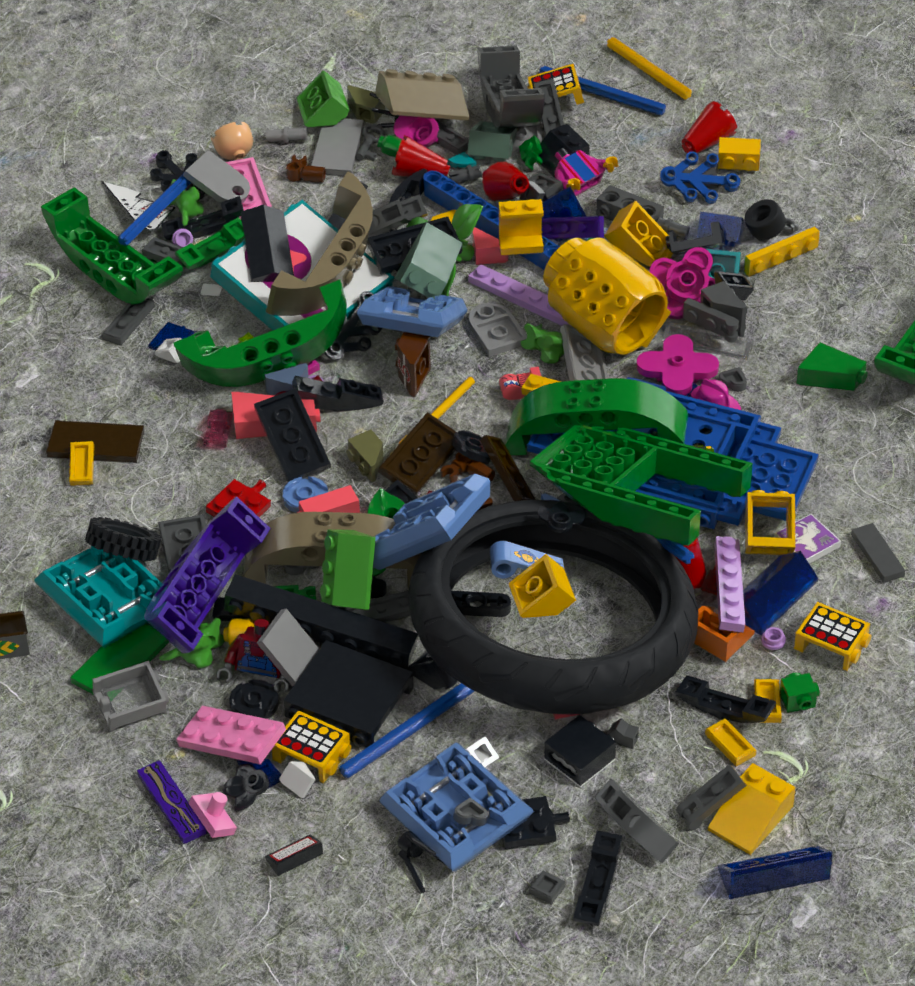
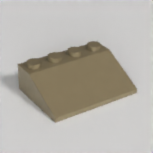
[375,69,469,121]

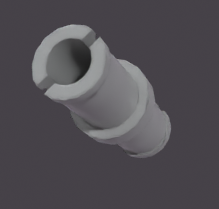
[266,127,308,143]

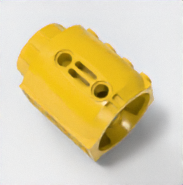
[543,238,671,354]

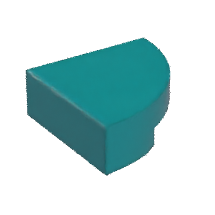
[448,152,476,169]

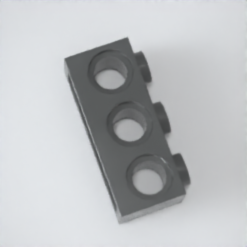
[596,185,664,222]

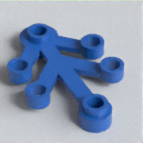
[660,152,740,204]

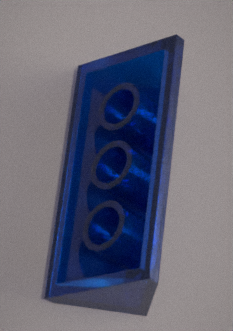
[743,551,818,636]
[718,845,833,899]

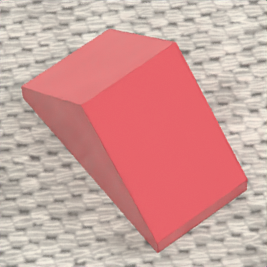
[472,227,508,265]

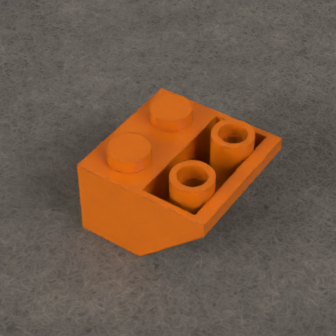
[694,605,755,662]

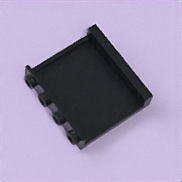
[283,640,414,747]

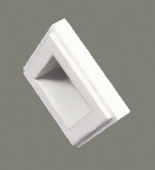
[155,338,182,363]
[466,737,499,767]
[279,761,316,798]

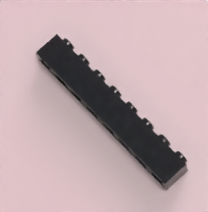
[223,574,418,669]

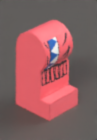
[499,367,541,400]

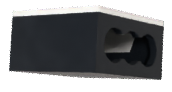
[544,715,616,787]

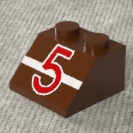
[395,332,431,397]

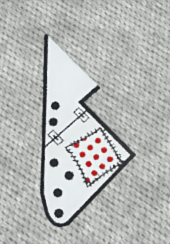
[102,182,176,230]

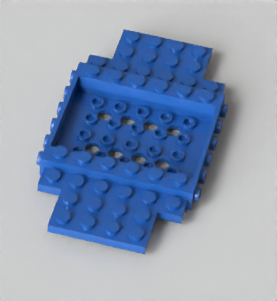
[527,390,819,529]

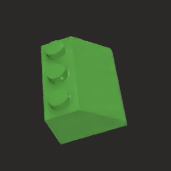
[296,70,350,127]
[320,529,376,610]

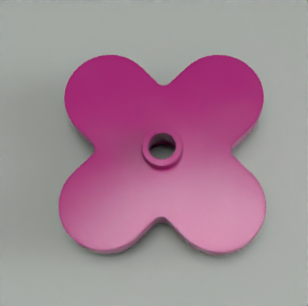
[650,247,715,319]
[636,334,719,396]

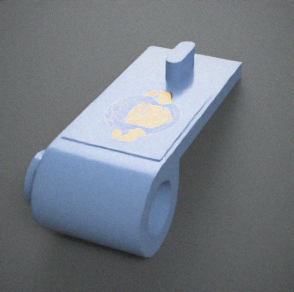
[490,541,564,579]

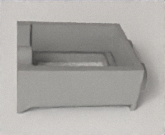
[93,661,169,732]

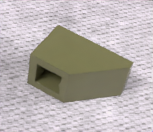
[347,85,385,124]
[346,429,384,482]

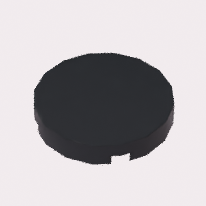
[451,430,491,463]
[229,679,279,719]

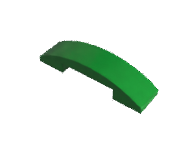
[175,217,244,269]

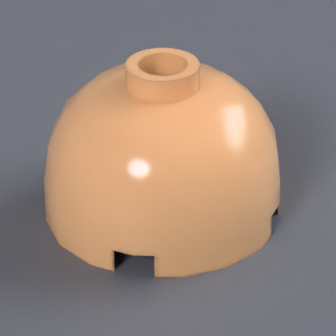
[211,122,253,160]

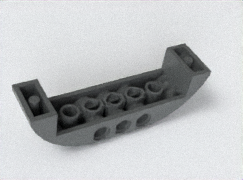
[477,45,545,128]

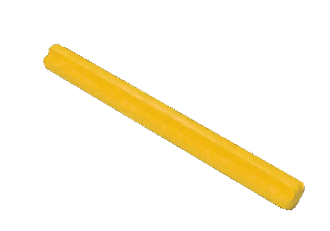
[607,37,692,100]

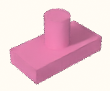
[189,792,237,838]

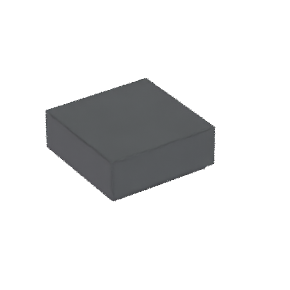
[529,870,565,905]

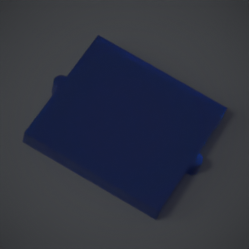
[148,322,196,350]

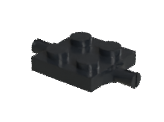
[502,796,570,849]

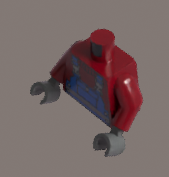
[217,619,292,692]

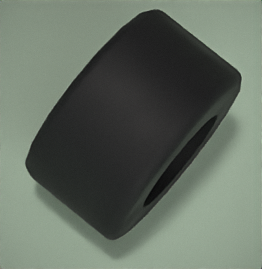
[744,199,786,240]

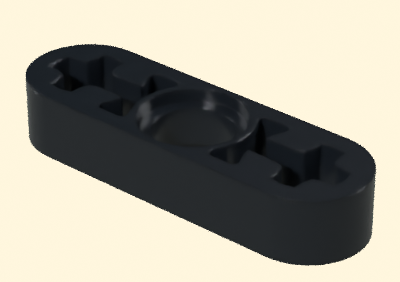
[451,591,511,617]

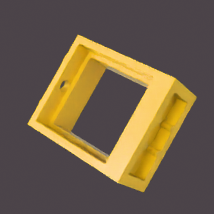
[745,490,795,555]

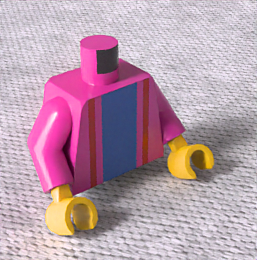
[554,148,619,199]

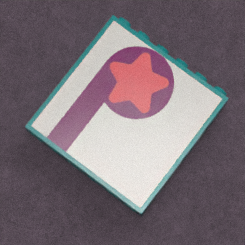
[210,200,394,331]

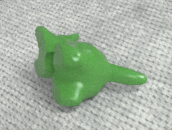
[167,179,204,226]
[520,323,564,364]
[159,618,225,668]

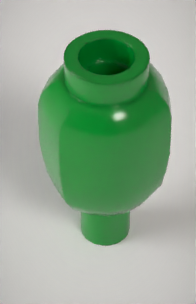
[377,135,402,157]

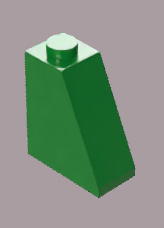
[796,342,868,391]

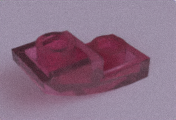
[204,409,233,448]

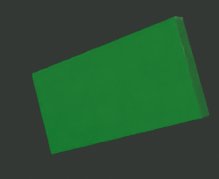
[70,624,169,702]

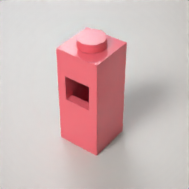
[297,485,360,513]

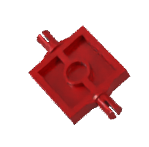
[206,479,271,517]

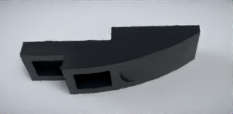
[292,375,384,411]

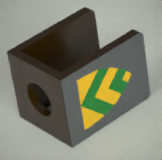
[0,611,30,659]

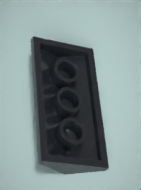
[241,204,294,282]

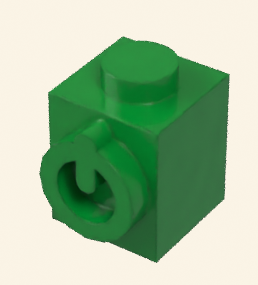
[780,672,820,713]

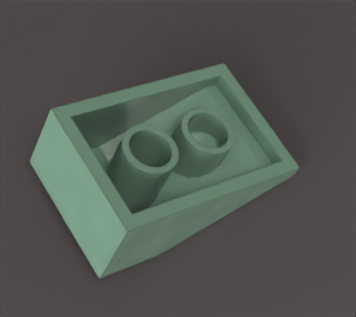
[468,121,518,161]
[394,222,463,300]

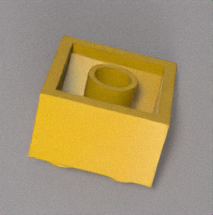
[508,554,576,618]

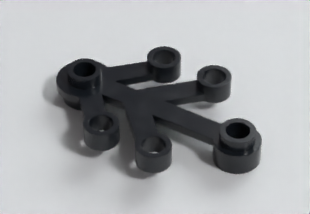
[150,150,205,200]
[324,291,382,360]

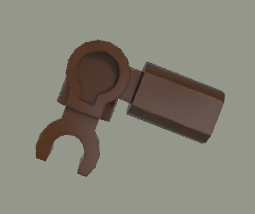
[286,155,326,183]
[440,452,495,483]

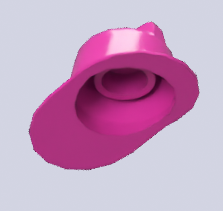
[394,115,439,147]
[691,379,741,410]

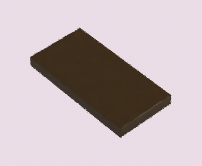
[378,412,458,496]
[46,420,145,463]

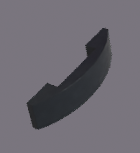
[389,169,428,232]
[161,196,244,240]
[675,675,776,723]
[573,830,622,926]

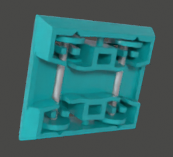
[34,546,162,648]

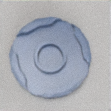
[283,476,328,513]

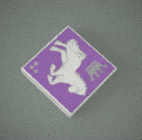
[774,514,841,566]

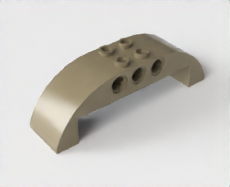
[266,171,373,316]
[242,512,421,588]

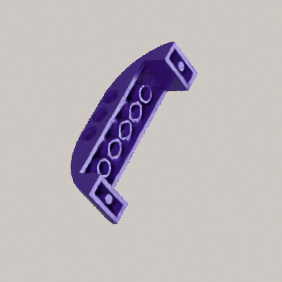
[144,496,271,653]

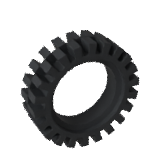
[85,517,162,561]

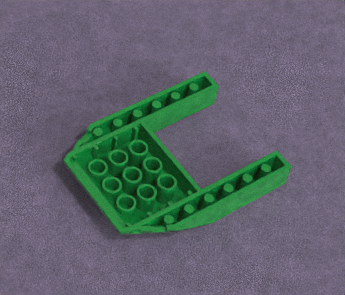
[530,425,753,546]

